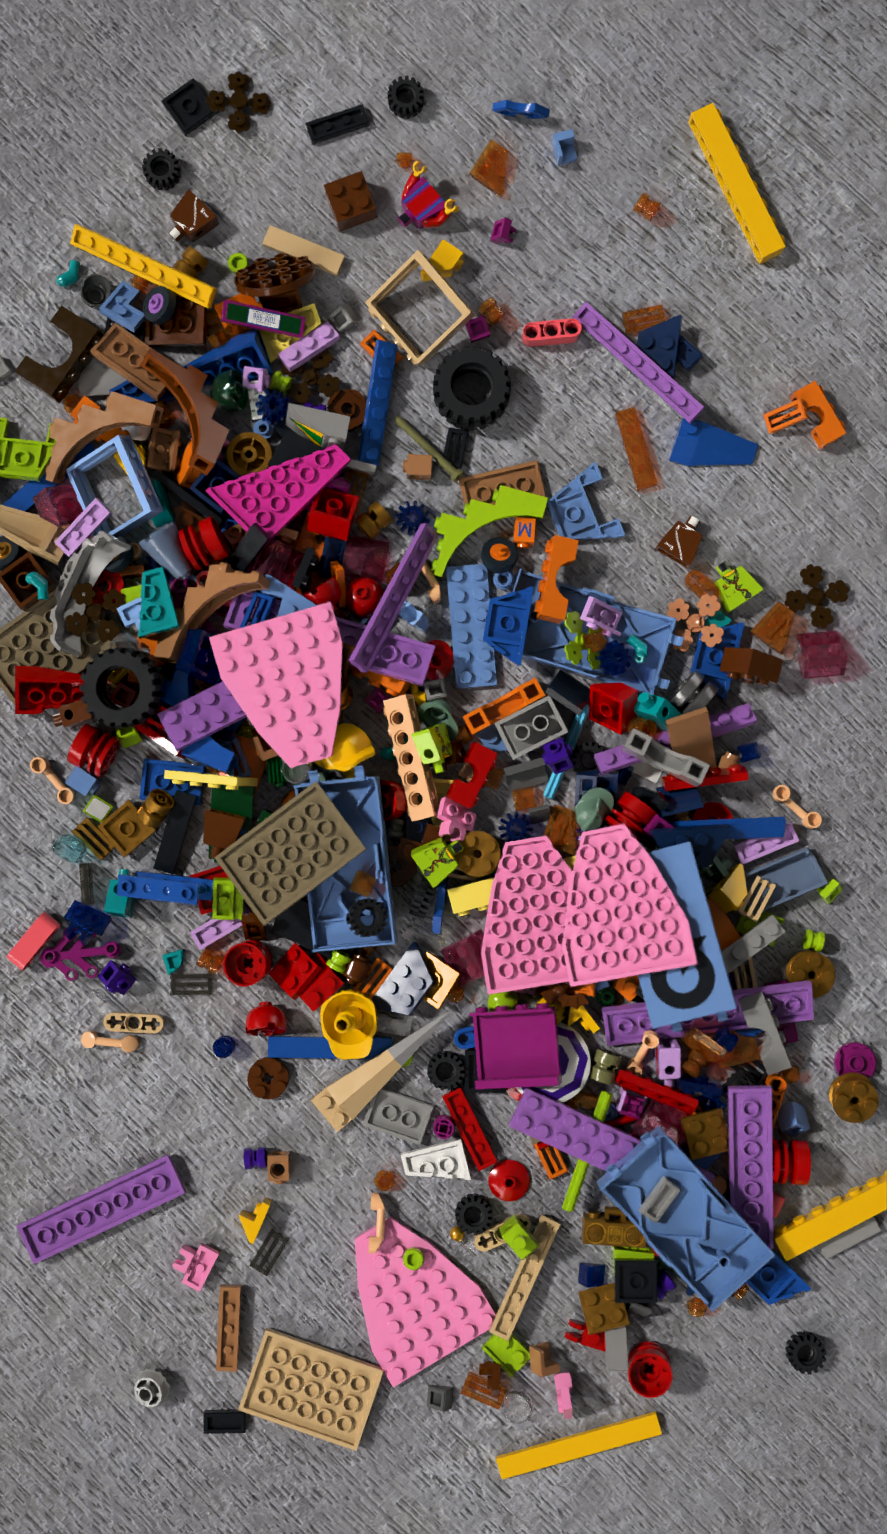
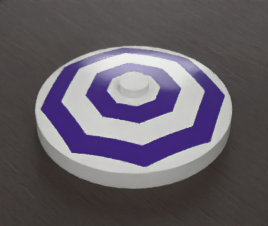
[515,1022,591,1103]

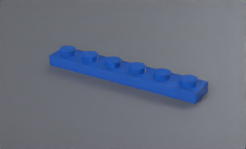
[358,340,397,467]

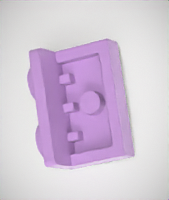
[580,596,623,638]

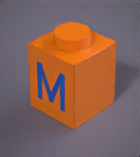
[513,517,536,549]

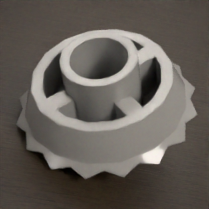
[134,1368,171,1408]

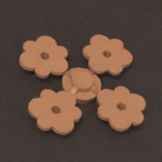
[667,594,724,652]

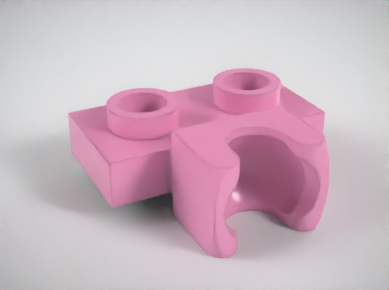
[436,797,477,843]
[172,1243,220,1292]
[554,1372,573,1419]

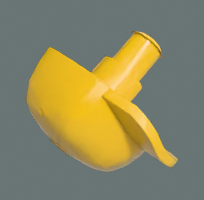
[314,723,375,779]
[320,990,377,1059]

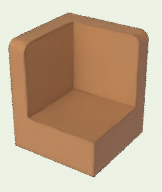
[251,734,278,761]
[529,1342,560,1377]

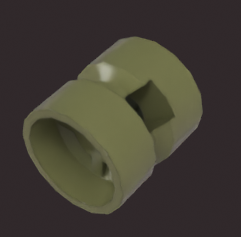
[588,1048,623,1085]

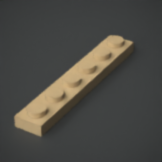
[489,1214,560,1341]

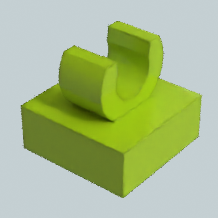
[816,877,843,905]

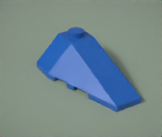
[183,329,273,385]
[669,418,758,467]

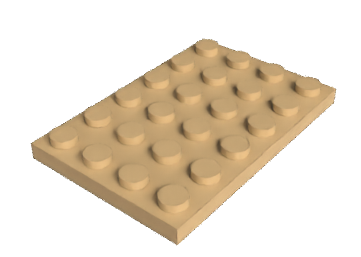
[238,1327,384,1451]

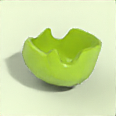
[487,990,518,1010]

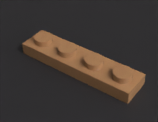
[216,1284,242,1372]

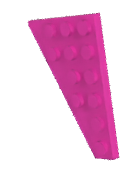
[206,445,351,547]

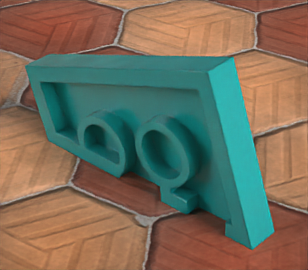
[138,567,180,639]

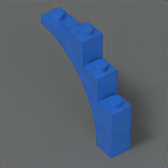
[160,646,240,776]

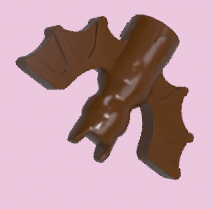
[540,981,589,1010]

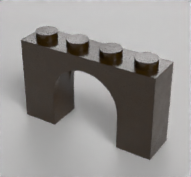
[14,305,104,404]

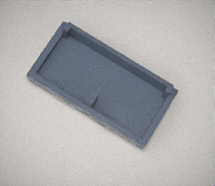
[743,847,828,916]

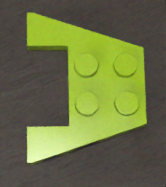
[0,417,56,482]

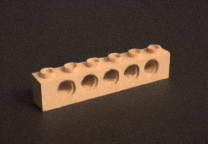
[383,694,439,822]

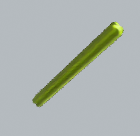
[562,1091,613,1212]

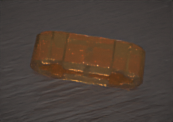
[684,570,719,600]

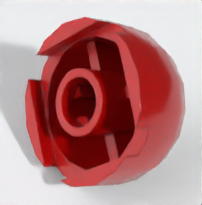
[302,576,342,610]
[346,577,385,619]
[380,780,407,821]
[245,1002,287,1036]

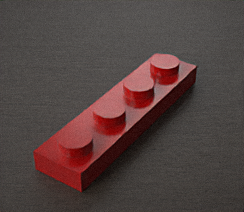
[662,764,748,791]
[614,1069,699,1115]
[442,1086,497,1171]

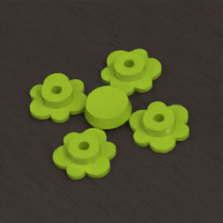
[564,611,605,670]

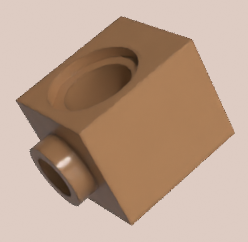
[403,454,432,480]
[267,1151,291,1184]

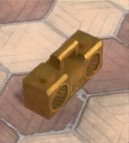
[581,1206,646,1248]

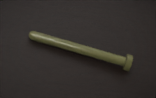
[394,416,464,483]

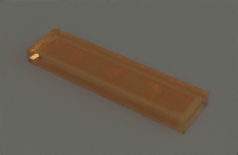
[615,407,657,491]

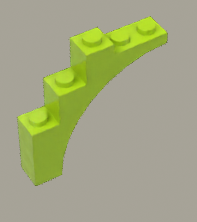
[431,485,548,578]

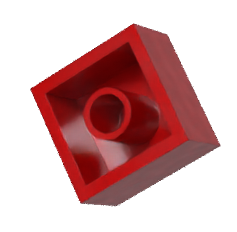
[307,488,359,541]

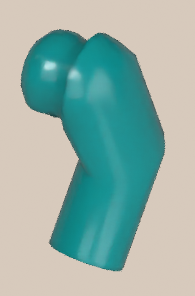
[25,572,49,600]
[627,634,648,664]

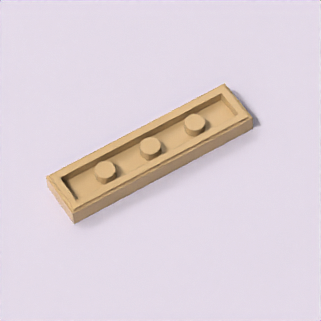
[262,225,345,276]

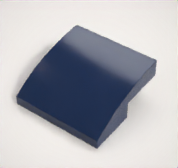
[575,771,619,810]

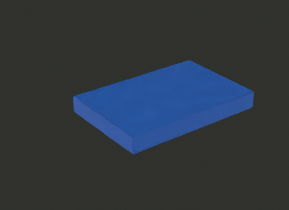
[139,759,206,806]

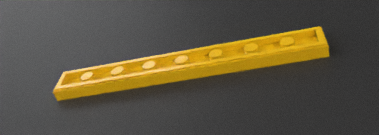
[70,224,217,308]
[496,1411,662,1479]

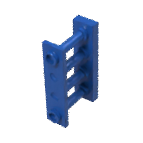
[117,871,213,905]

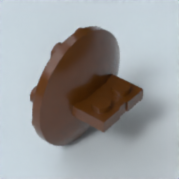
[234,253,316,312]

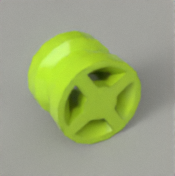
[269,371,293,396]
[802,929,825,952]
[326,950,352,973]

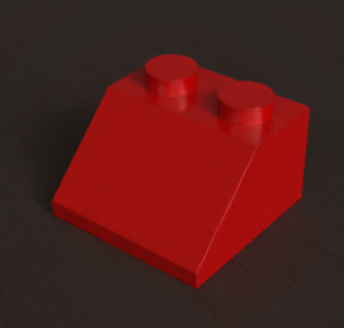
[589,683,638,735]
[299,953,345,1012]

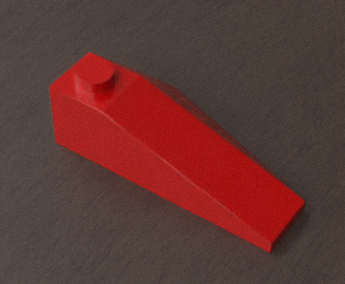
[15,666,84,714]

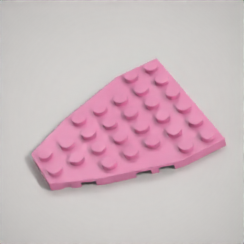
[209,602,343,768]
[562,824,697,987]
[481,836,572,994]
[355,1216,496,1387]

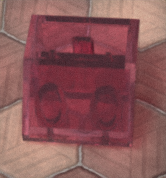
[251,539,304,591]
[796,631,847,679]
[440,929,485,986]
[630,1099,689,1145]

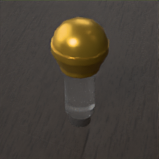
[450,1226,477,1252]

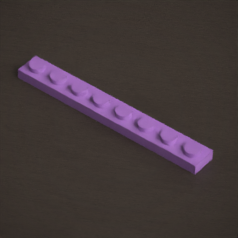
[572,302,705,424]
[348,523,439,672]
[594,703,757,775]

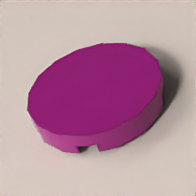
[834,1042,877,1079]

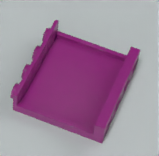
[469,1003,562,1089]

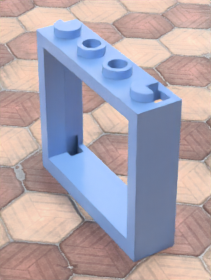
[66,435,163,537]

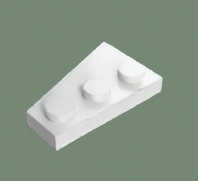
[401,1138,471,1180]

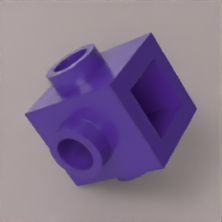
[542,737,574,775]
[98,960,136,995]

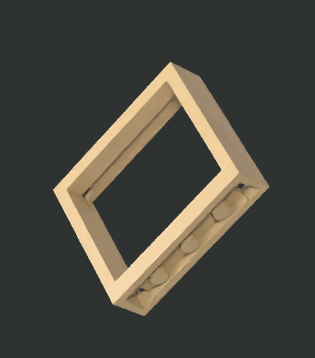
[365,250,476,366]

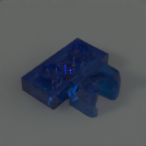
[64,900,112,946]
[676,1072,722,1098]

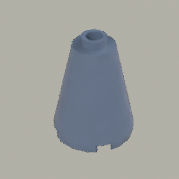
[139,521,193,581]

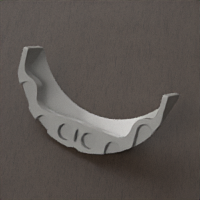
[50,531,131,657]

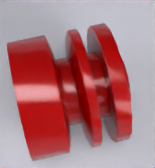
[178,516,230,570]
[67,724,120,777]
[604,791,657,844]
[223,940,273,987]
[772,1139,811,1186]
[628,1341,673,1398]

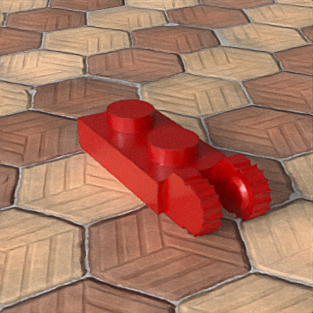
[564,1319,605,1352]

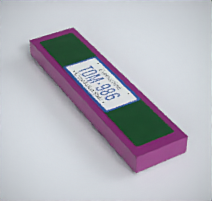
[221,300,306,339]

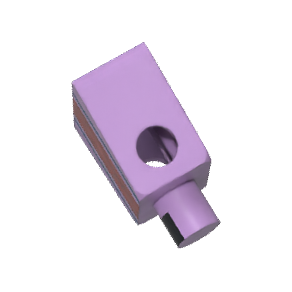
[654,1038,681,1088]

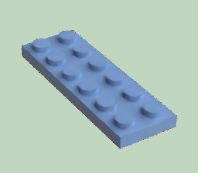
[446,564,497,689]

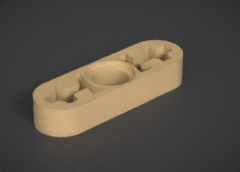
[103,1012,165,1033]
[474,1213,531,1252]

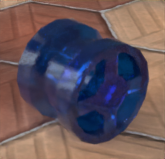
[737,741,761,763]
[712,1026,739,1053]
[213,1035,235,1058]

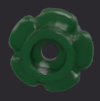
[597,987,617,1007]

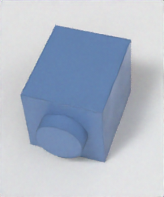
[65,766,101,797]

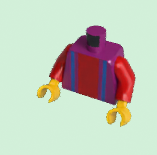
[398,161,459,229]

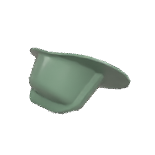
[418,699,458,741]
[572,787,614,832]

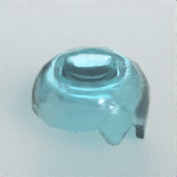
[52,834,86,863]

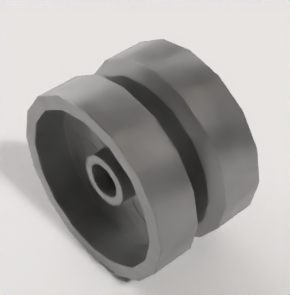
[669,670,719,715]

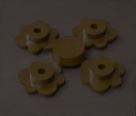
[206,71,272,133]
[281,349,340,404]
[784,564,849,629]
[65,583,126,642]

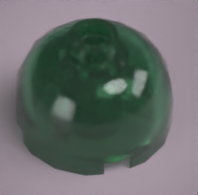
[210,369,248,412]

